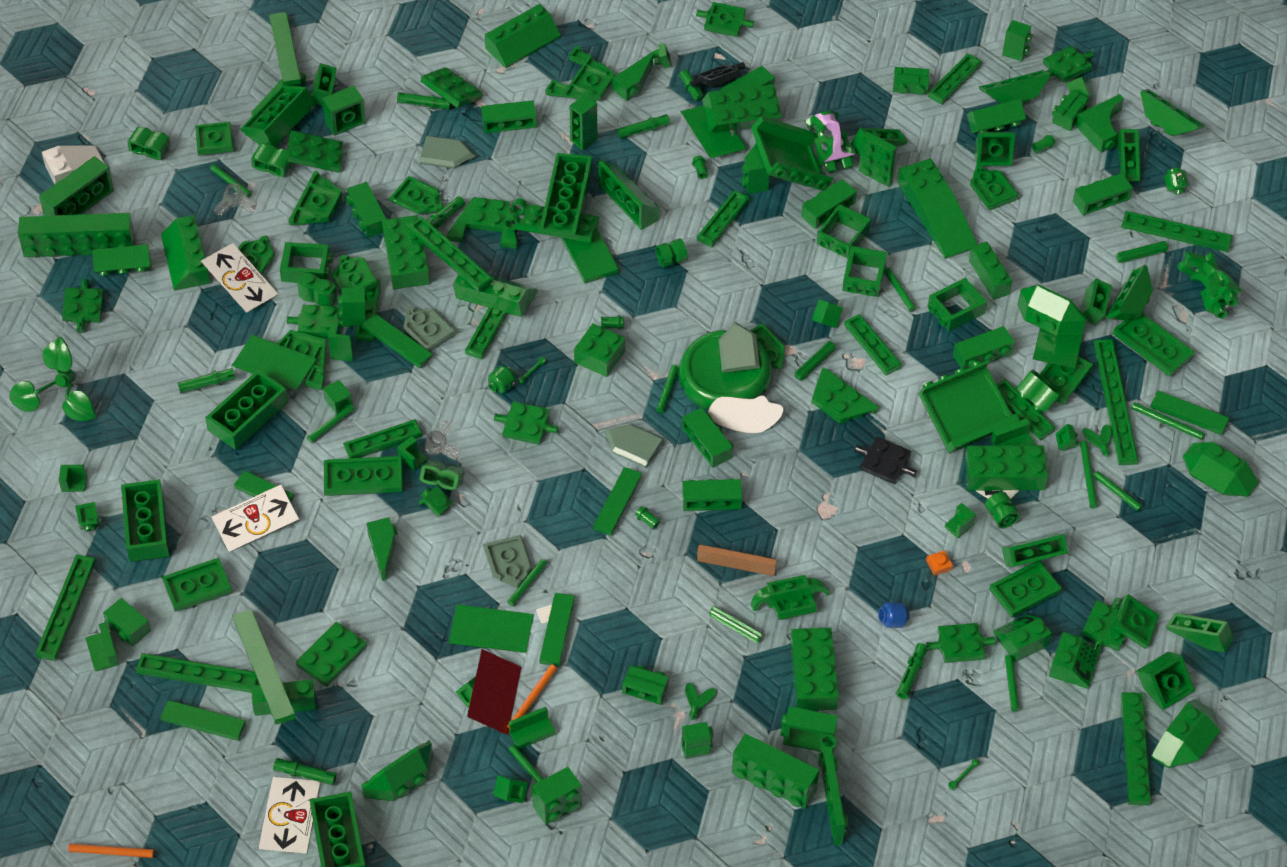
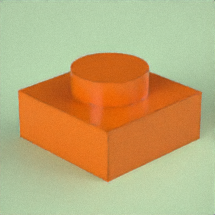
[926,550,953,576]

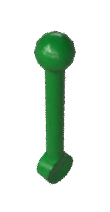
[517,357,546,384]
[948,759,980,790]

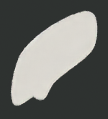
[708,396,783,433]

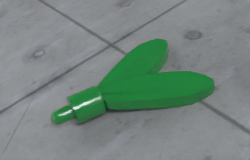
[1082,425,1111,457]
[685,683,716,721]

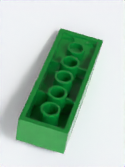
[539,153,593,237]
[897,158,977,259]

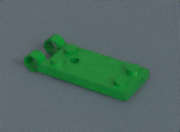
[504,198,599,243]
[818,734,848,846]

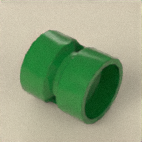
[655,238,688,268]
[985,492,1020,529]

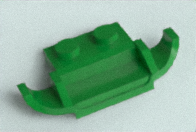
[751,575,830,620]

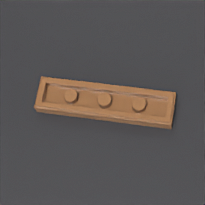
[697,545,777,576]

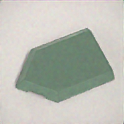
[420,136,476,168]
[403,307,456,352]
[719,321,760,373]
[604,424,664,468]
[483,535,531,588]

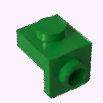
[418,486,453,517]
[75,502,100,532]

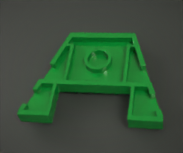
[545,46,615,101]
[446,197,517,249]
[276,330,326,391]

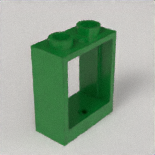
[817,204,871,259]
[280,242,333,283]
[842,246,887,297]
[927,277,987,331]
[780,706,838,752]

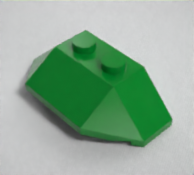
[979,70,1050,104]
[1140,89,1205,136]
[1105,264,1153,321]
[1017,284,1087,336]
[1182,442,1259,497]
[1151,699,1220,769]
[361,740,433,801]

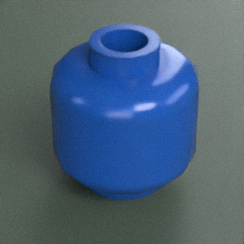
[878,602,910,628]

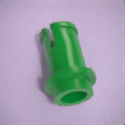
[1032,135,1056,154]
[692,155,709,179]
[601,315,624,330]
[635,506,661,530]

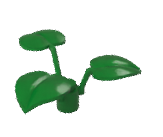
[9,337,96,421]

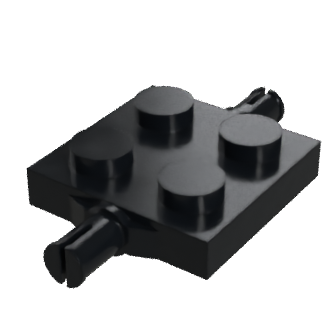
[690,62,746,88]
[854,436,917,485]

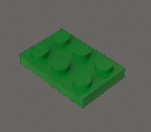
[420,67,483,108]
[287,130,343,173]
[859,131,897,187]
[1040,357,1093,405]
[162,557,232,612]
[989,561,1062,618]
[296,621,367,687]

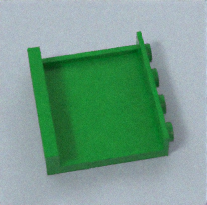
[751,116,834,191]
[918,360,1020,454]

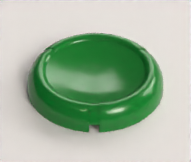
[678,330,772,410]

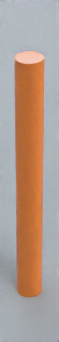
[507,665,557,728]
[68,843,154,858]

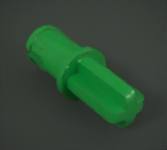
[679,69,703,101]

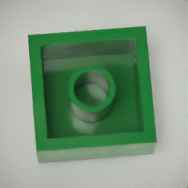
[322,85,366,136]
[574,323,625,377]
[532,767,582,825]

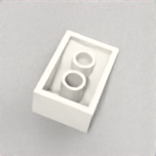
[42,146,105,184]

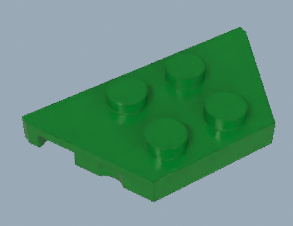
[288,171,342,226]
[812,367,879,424]

